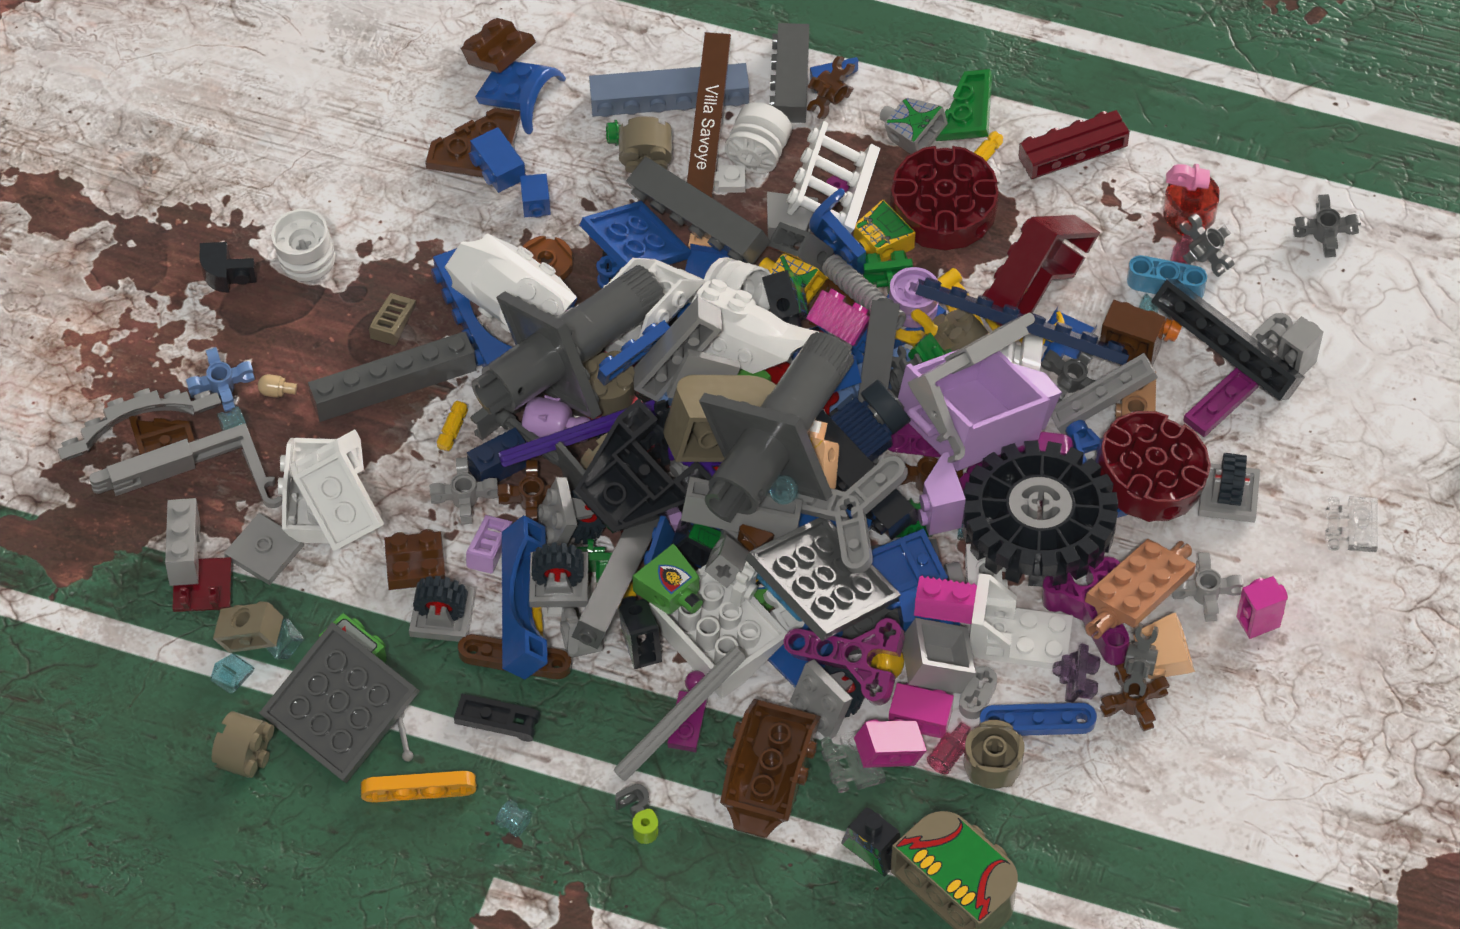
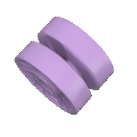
[889,267,938,328]

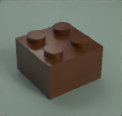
[1100,299,1166,367]

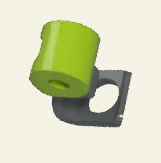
[615,784,659,844]

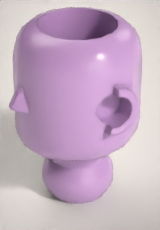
[522,395,591,442]

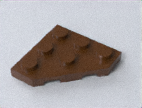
[425,108,521,177]

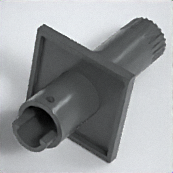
[472,265,665,419]
[699,332,854,523]

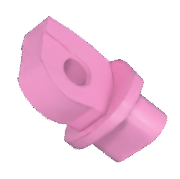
[1166,164,1210,191]

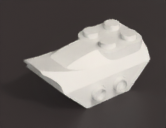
[445,234,576,333]
[603,258,705,362]
[692,279,819,374]
[278,438,360,543]

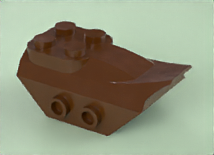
[720,699,821,838]

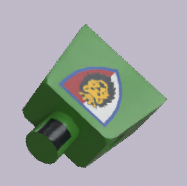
[633,544,703,614]

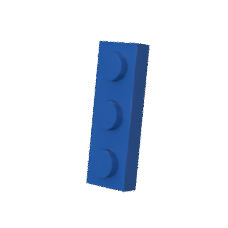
[597,320,670,386]

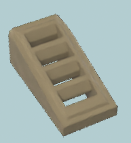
[369,293,416,346]

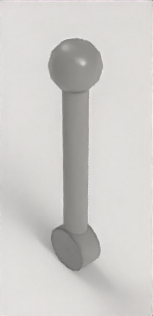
[397,712,413,762]

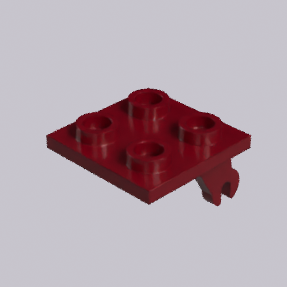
[172,557,232,612]

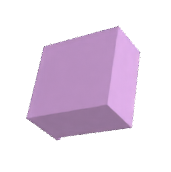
[898,349,1050,471]

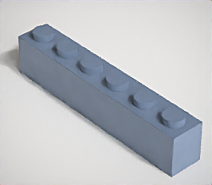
[589,63,749,117]

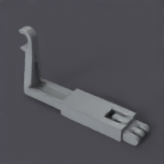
[908,313,1035,463]
[89,423,282,508]

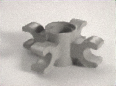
[429,457,499,525]
[1172,553,1243,622]

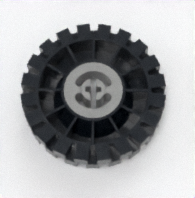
[962,440,1118,587]

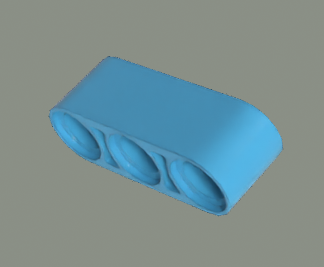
[1127,255,1207,298]

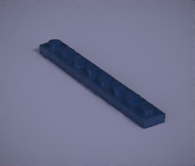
[915,277,1129,365]

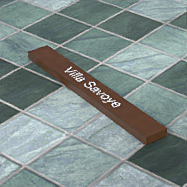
[683,32,731,226]

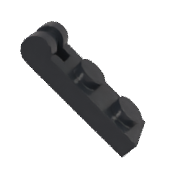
[454,693,541,742]

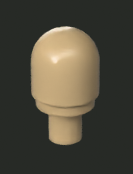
[258,374,297,398]

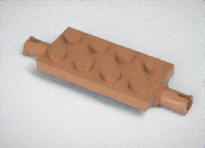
[1085,539,1196,639]

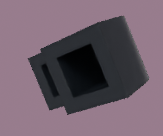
[199,242,257,293]

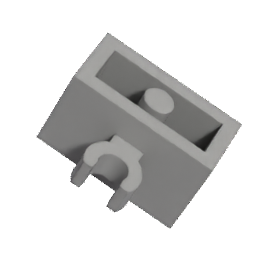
[1268,316,1324,375]

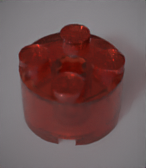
[1163,177,1220,236]

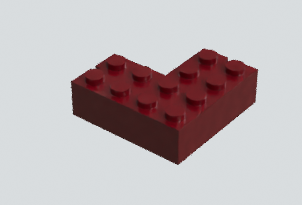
[982,215,1100,326]

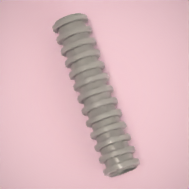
[822,254,906,331]

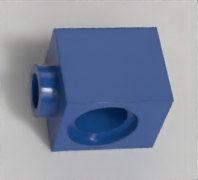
[520,173,551,218]

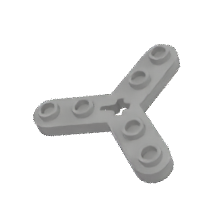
[783,456,908,574]

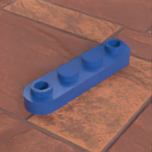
[979,703,1097,736]

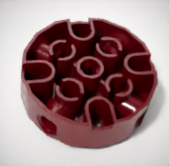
[890,146,999,250]
[1094,411,1211,522]

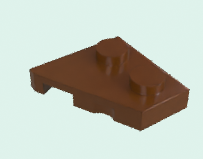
[129,416,195,455]

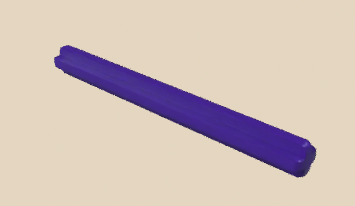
[498,400,656,467]

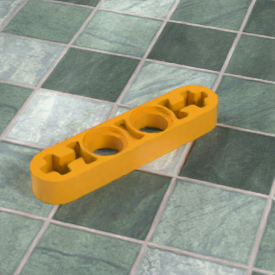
[361,771,476,802]

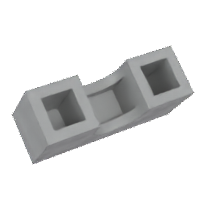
[165,498,200,586]

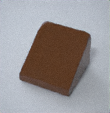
[737,524,774,552]

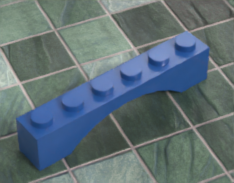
[431,248,512,367]
[502,515,547,680]

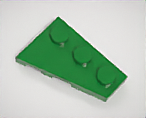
[936,69,992,141]

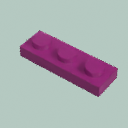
[1183,367,1259,437]

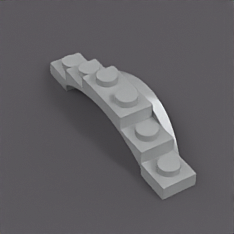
[58,388,221,462]

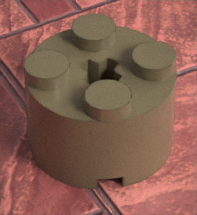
[619,116,672,173]
[933,309,989,352]
[582,351,636,416]
[212,711,274,778]
[964,720,1025,789]

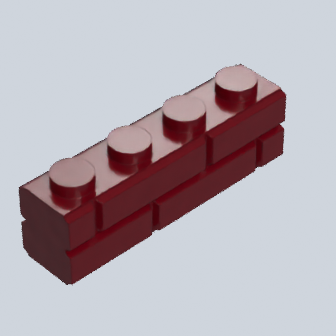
[1018,110,1130,179]

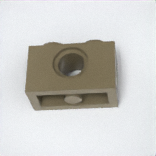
[213,601,283,653]

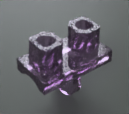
[1052,643,1101,703]

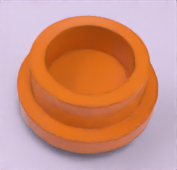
[1163,318,1182,342]

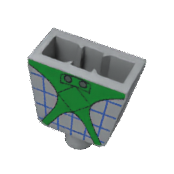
[880,98,948,154]

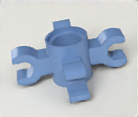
[186,347,255,412]

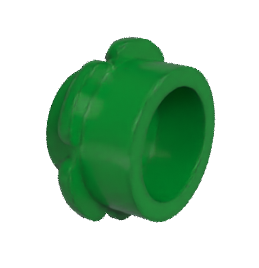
[606,120,620,146]

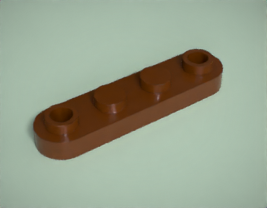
[458,634,572,680]

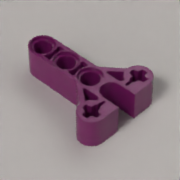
[1042,557,1129,666]
[784,618,905,705]

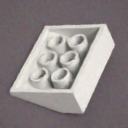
[649,565,788,699]

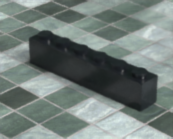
[1151,279,1305,401]
[816,409,918,540]

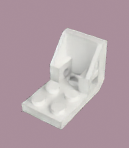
[290,429,384,551]
[970,573,1073,671]

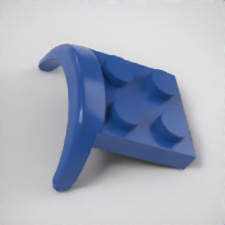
[475,61,566,134]
[809,188,866,275]
[872,529,948,610]

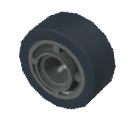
[861,380,911,434]

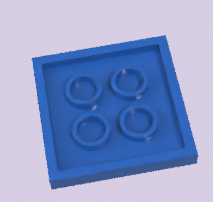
[579,201,691,268]

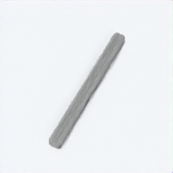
[614,647,746,781]

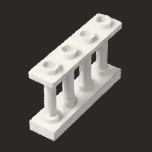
[786,121,880,234]

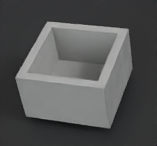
[903,618,976,694]

